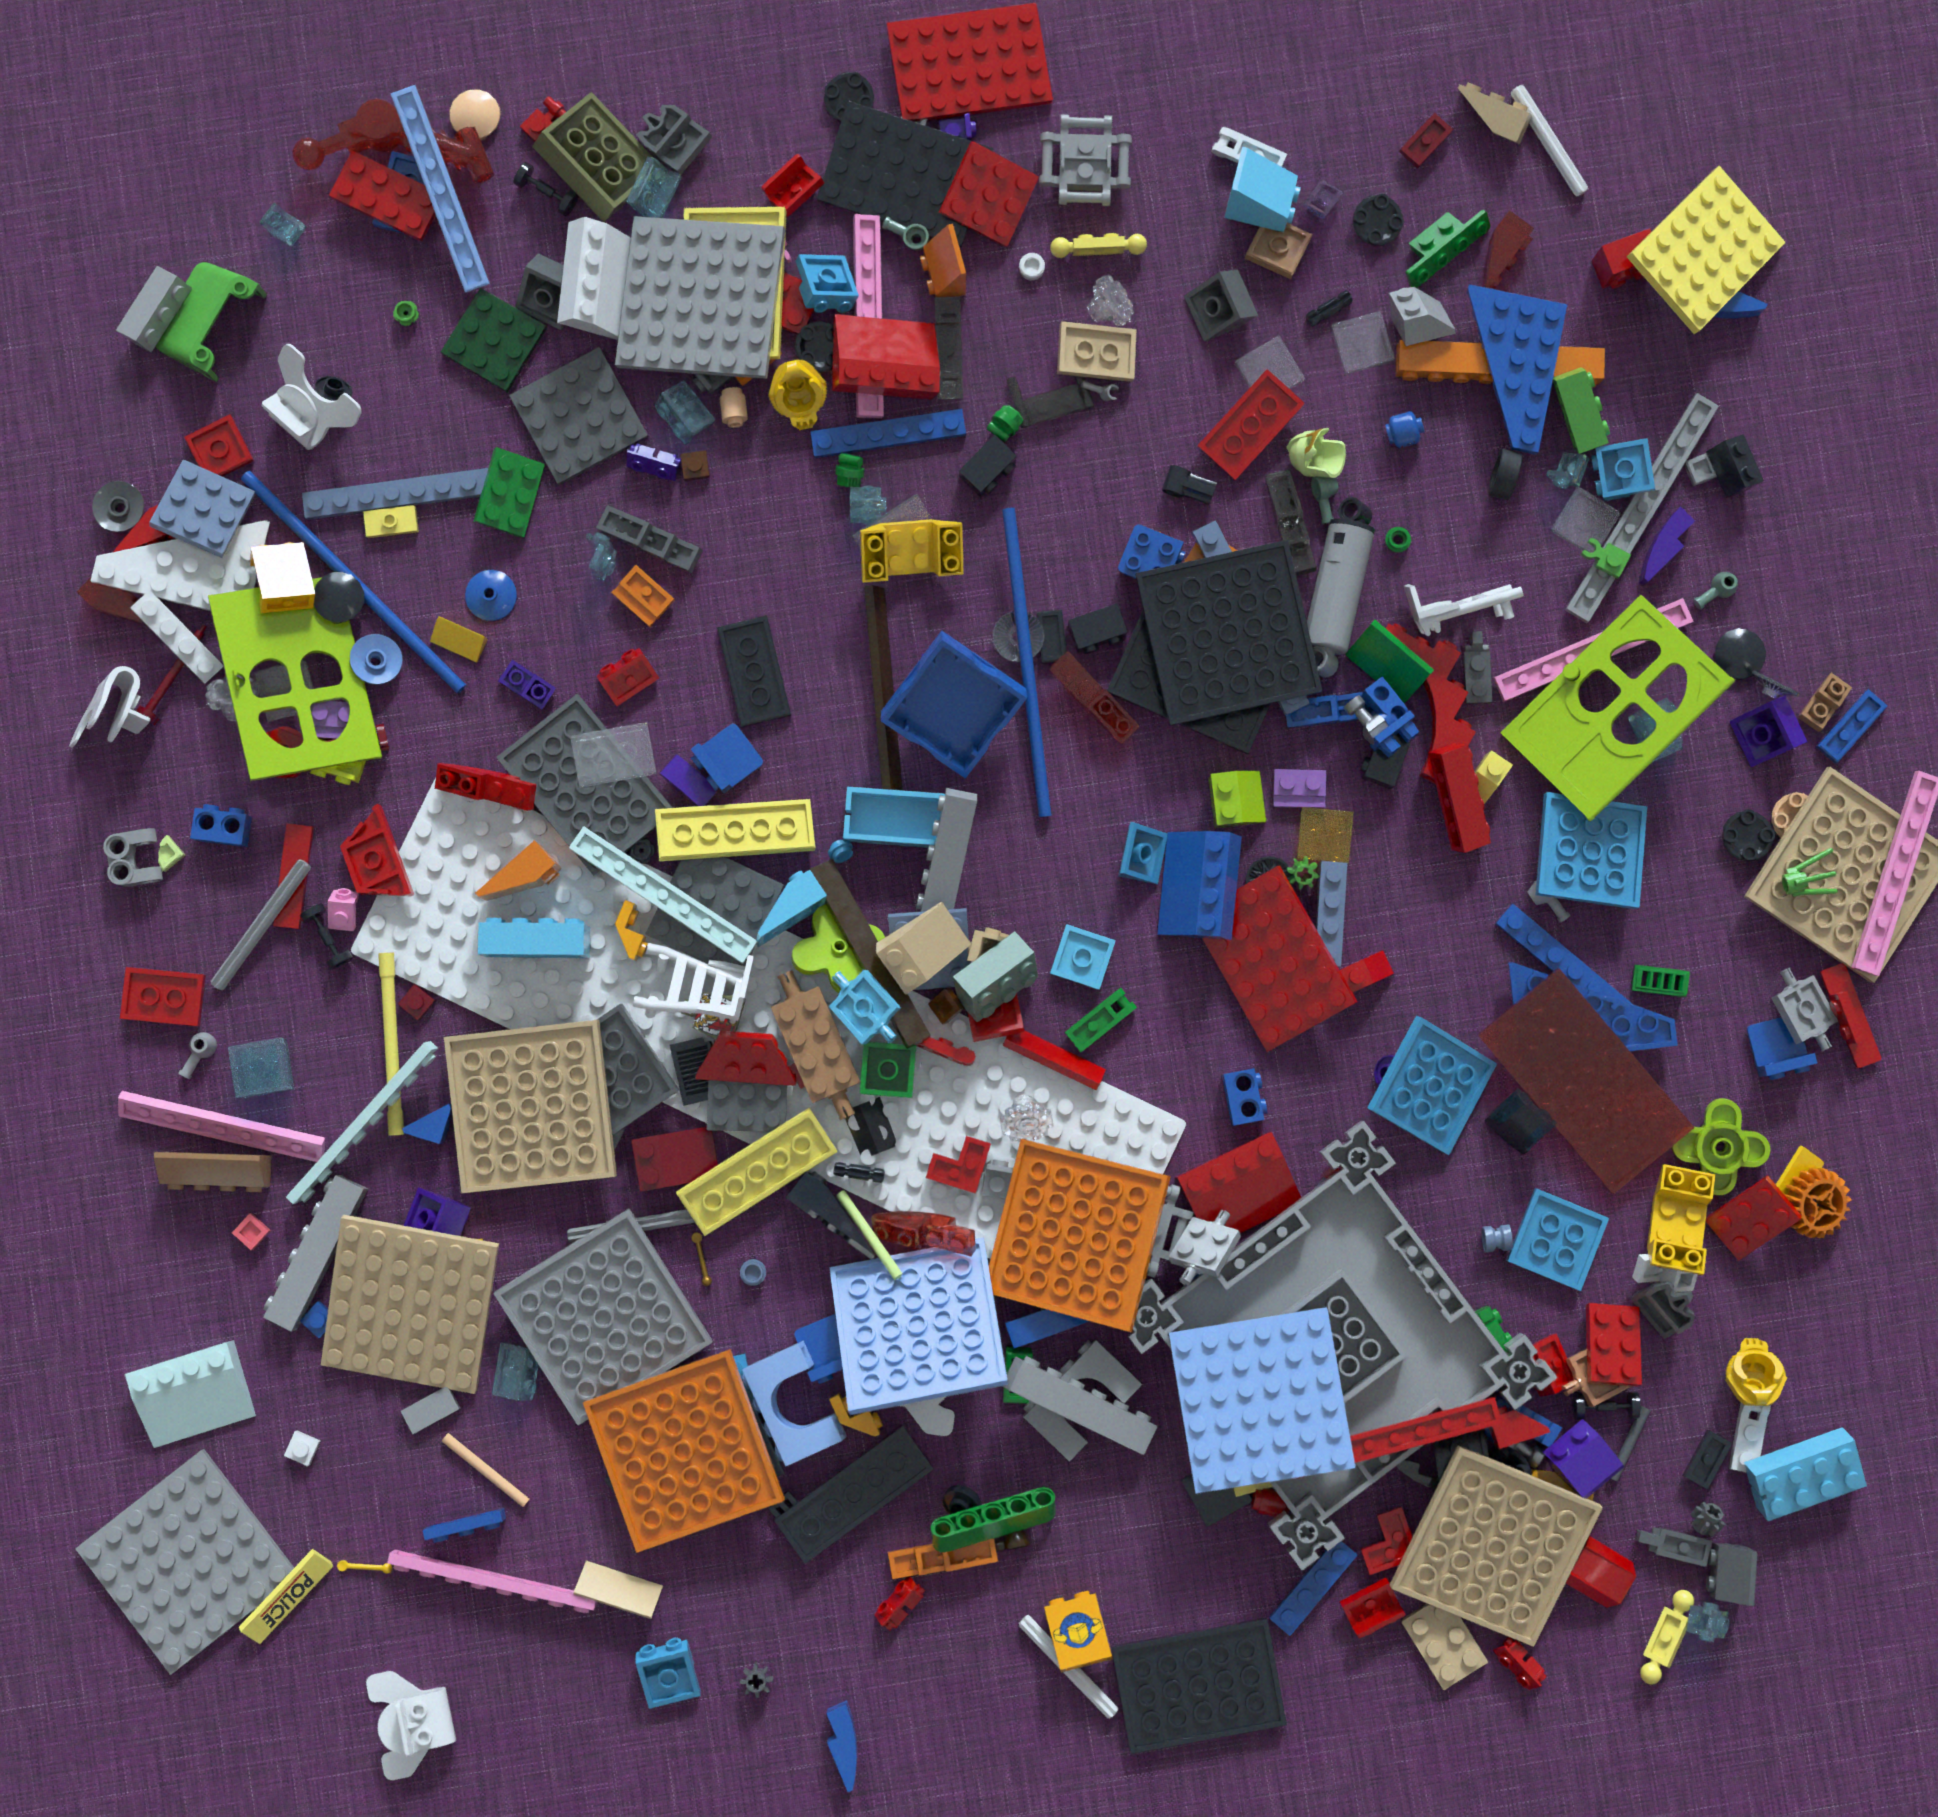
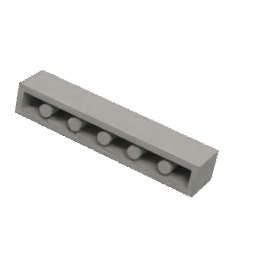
[916,788,977,912]
[263,1175,368,1331]
[1003,1356,1158,1455]

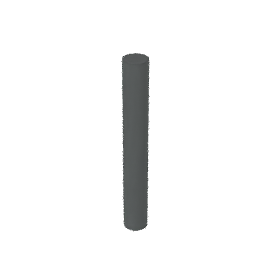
[1611,1406,1651,1482]

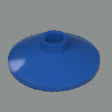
[465,570,517,621]

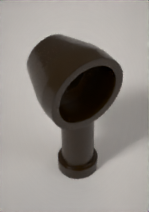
[995,1529,1031,1552]

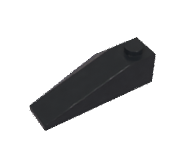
[786,1171,876,1259]

